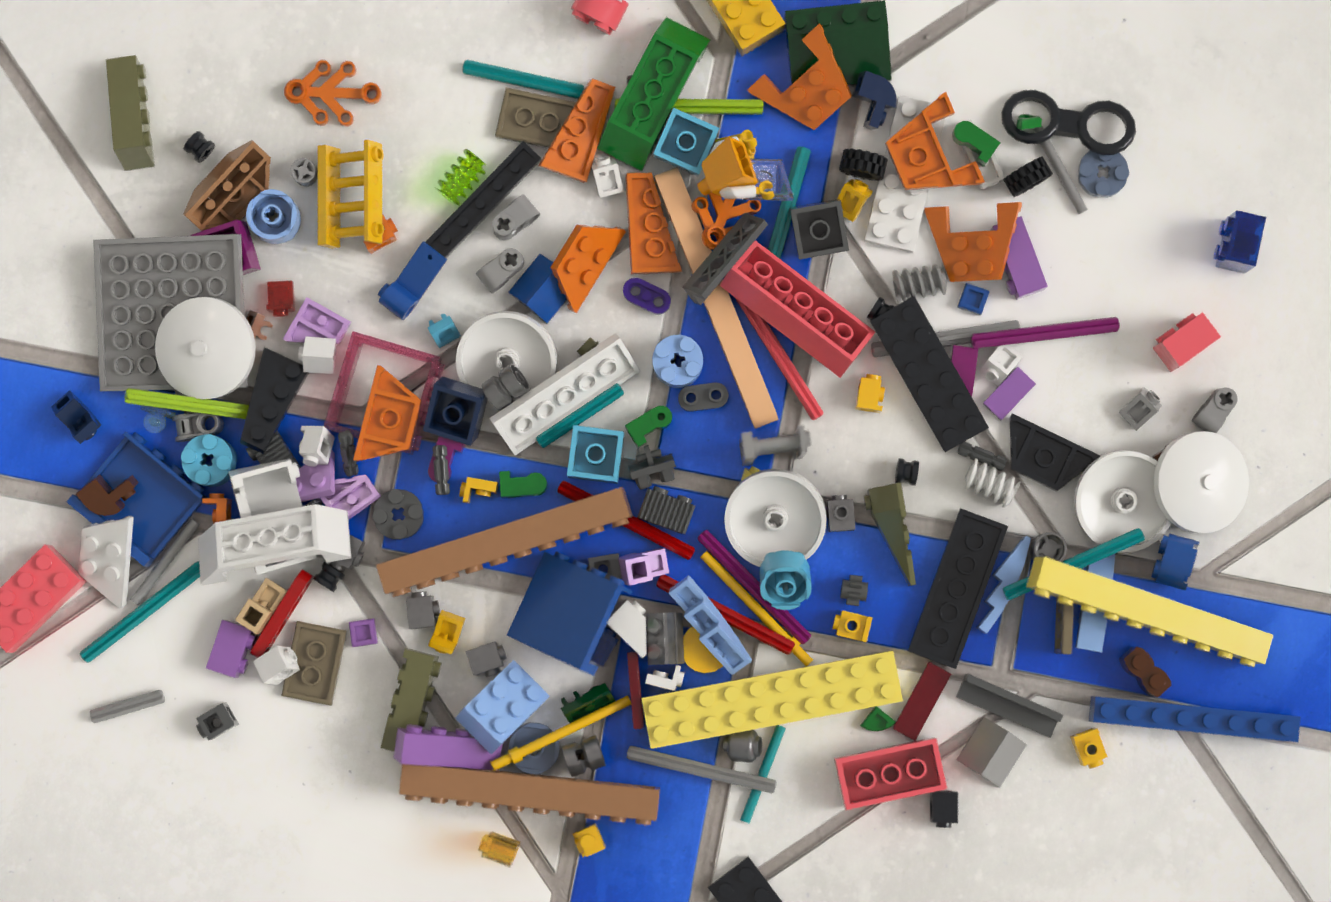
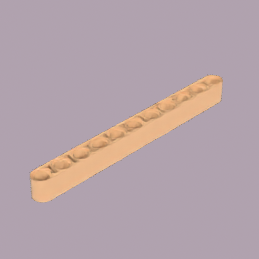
[654,167,779,429]

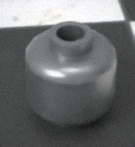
[723,730,762,763]

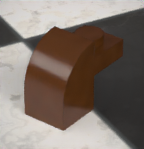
[76,474,139,516]

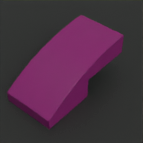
[951,345,979,397]

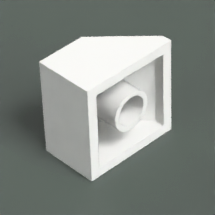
[607,600,647,658]

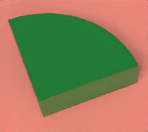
[1016,114,1042,130]
[860,706,896,731]

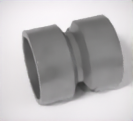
[482,364,530,411]
[1029,532,1067,562]
[561,735,606,777]

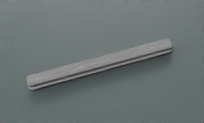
[871,320,1020,357]
[627,746,776,793]

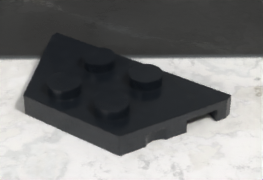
[1009,413,1100,491]

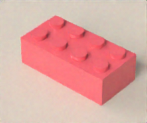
[0,544,87,653]
[834,737,947,810]

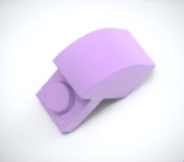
[618,548,669,585]

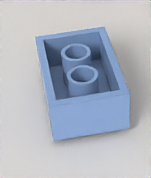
[455,660,549,755]

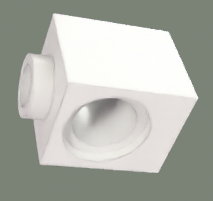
[253,646,300,685]

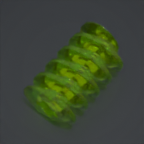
[435,149,487,206]

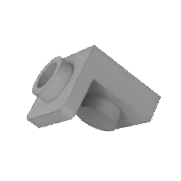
[1119,388,1162,431]

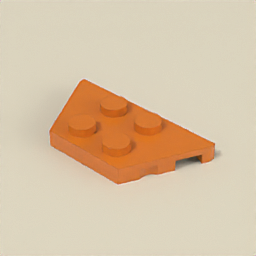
[550,224,626,313]
[353,365,422,461]

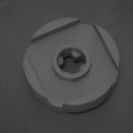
[372,489,424,540]

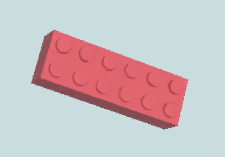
[720,240,876,378]

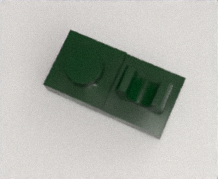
[561,682,615,723]

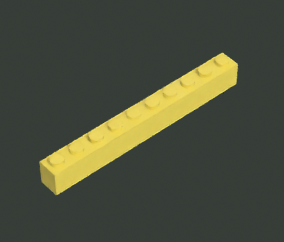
[1026,557,1273,667]

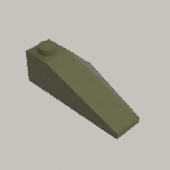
[864,482,916,586]

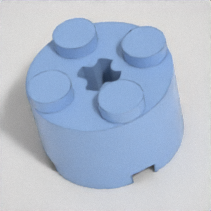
[246,189,301,244]
[652,335,703,388]

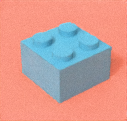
[653,108,720,176]
[567,425,624,484]

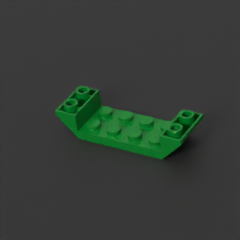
[597,17,711,172]

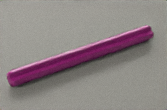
[971,317,1120,348]
[698,530,811,644]

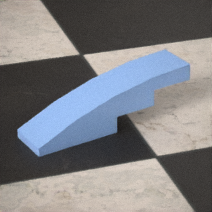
[976,535,1031,634]
[1075,548,1116,653]
[668,575,752,675]

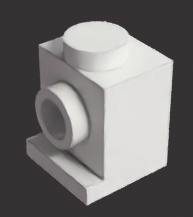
[299,426,335,467]

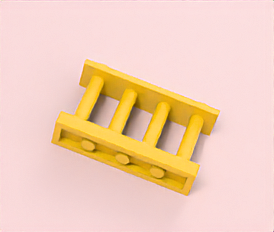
[318,140,384,249]

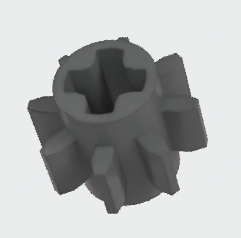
[840,575,868,606]

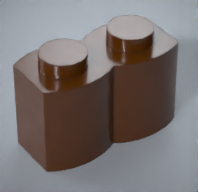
[1119,647,1172,697]

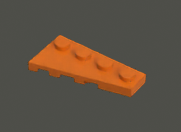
[538,79,616,183]

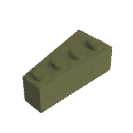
[106,55,155,171]
[380,649,442,752]

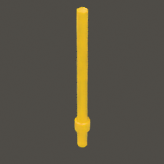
[700,551,813,667]
[490,695,631,771]

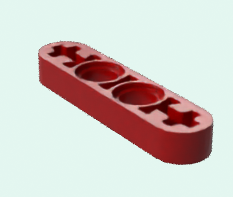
[250,569,314,658]

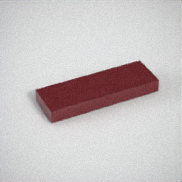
[627,652,644,729]
[892,662,951,741]

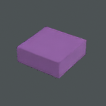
[349,619,378,647]

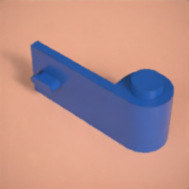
[378,241,447,320]

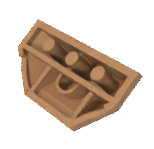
[183,140,271,231]

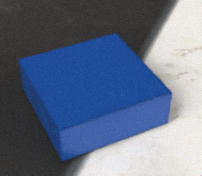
[957,283,990,316]

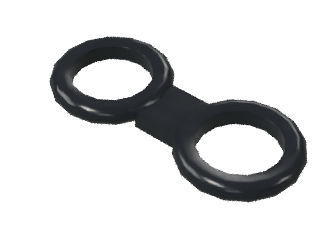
[1001,90,1136,155]

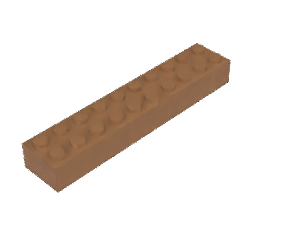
[376,487,633,597]
[399,764,660,825]

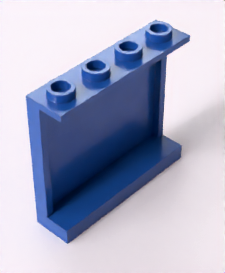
[66,432,207,567]
[507,552,632,676]

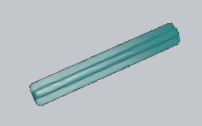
[536,383,624,448]

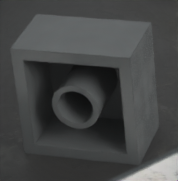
[790,199,849,260]

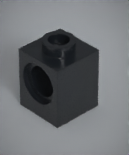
[930,790,958,828]

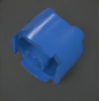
[1151,533,1199,591]

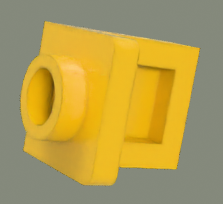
[428,610,466,654]

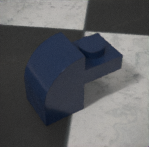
[852,71,896,130]
[51,390,101,444]

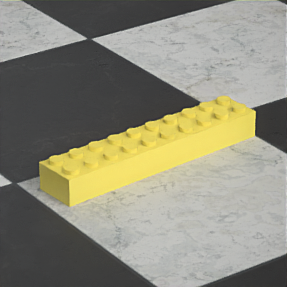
[641,651,903,749]

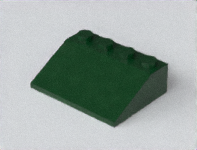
[784,0,892,85]

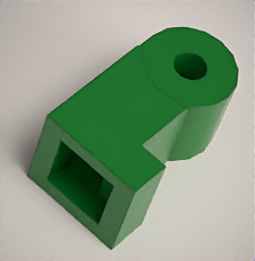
[952,121,1001,167]
[625,406,672,449]
[499,471,548,498]

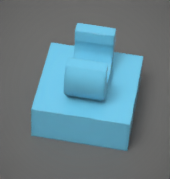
[427,313,461,348]

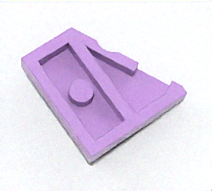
[283,297,352,344]

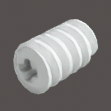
[964,458,1021,508]

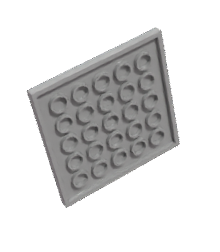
[93,234,247,391]

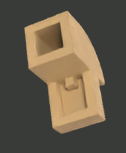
[235,578,287,634]

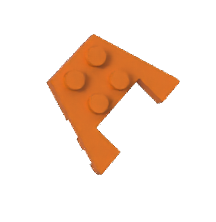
[747,23,852,130]
[885,92,985,190]
[924,202,1022,282]

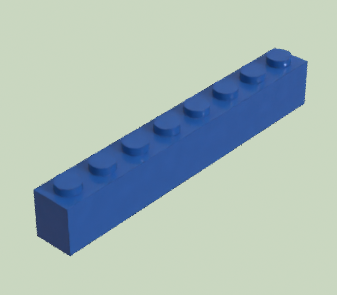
[1089,696,1301,742]

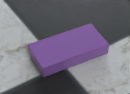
[982,367,1036,421]

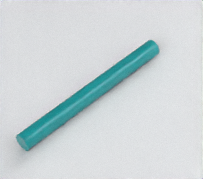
[740,725,786,823]

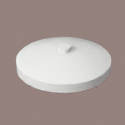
[155,297,256,399]
[456,311,557,411]
[1154,431,1249,533]
[1074,450,1171,552]
[724,469,827,567]

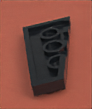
[241,347,309,454]

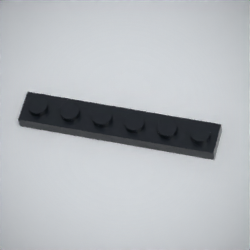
[426,141,542,258]

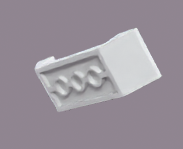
[198,504,352,586]

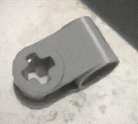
[492,194,540,241]
[476,248,524,293]
[1192,388,1238,433]
[172,413,224,442]

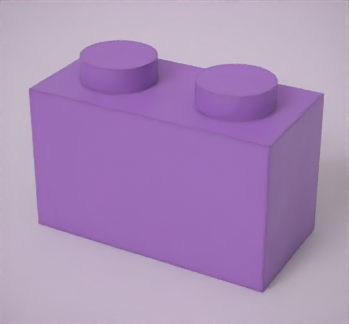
[206,620,257,678]

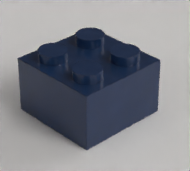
[423,376,488,446]

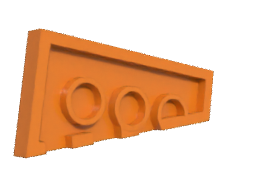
[625,173,682,274]

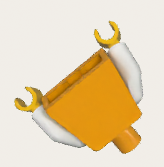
[697,130,774,200]

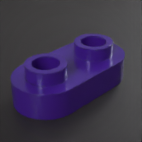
[623,278,671,315]

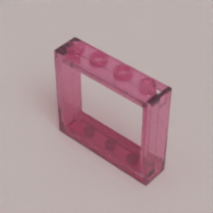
[324,331,444,455]

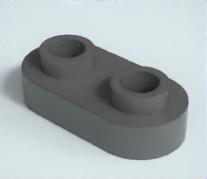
[678,383,729,412]

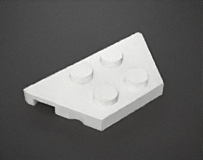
[78,516,133,609]

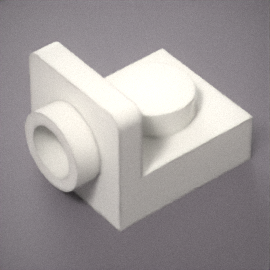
[591,156,624,198]
[980,345,1023,386]
[645,665,685,691]

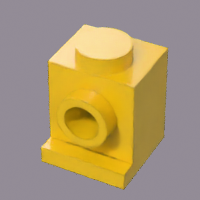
[855,374,885,413]
[832,610,872,643]
[1070,728,1108,769]
[572,823,606,857]

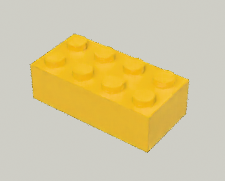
[707,0,786,56]

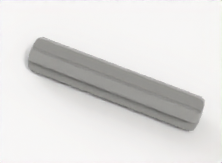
[90,690,165,723]

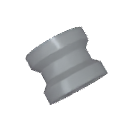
[291,158,318,186]

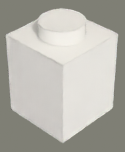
[298,336,337,374]

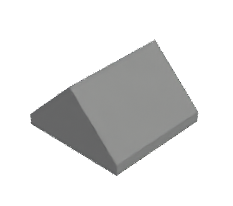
[956,717,1027,787]

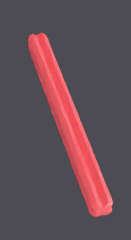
[735,298,823,420]

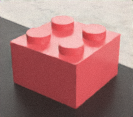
[1153,312,1221,372]

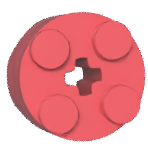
[571,0,629,35]

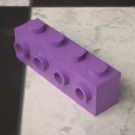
[394,725,502,770]

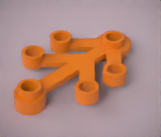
[284,60,382,127]
[691,177,761,250]

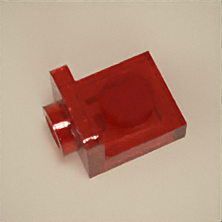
[266,281,295,317]

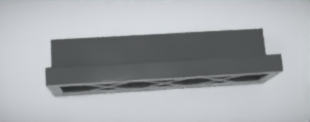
[683,213,768,306]
[956,674,1063,738]

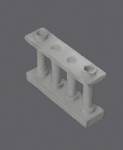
[739,425,811,466]

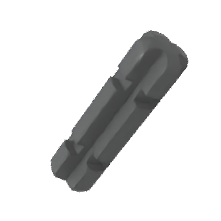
[338,430,359,477]
[958,442,1007,471]
[433,445,450,495]

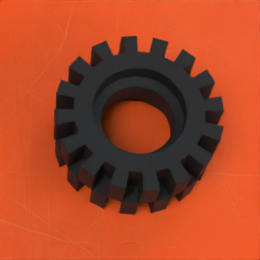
[839,148,888,181]
[1003,156,1053,197]

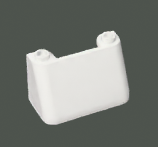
[228,459,317,575]

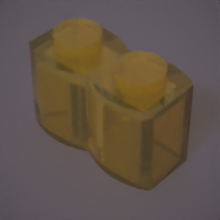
[478,831,521,868]

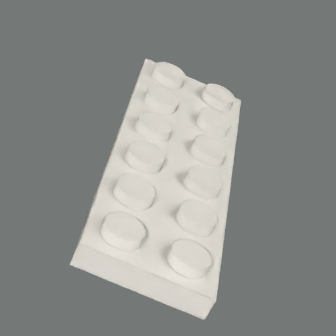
[864,95,945,253]
[489,333,640,455]

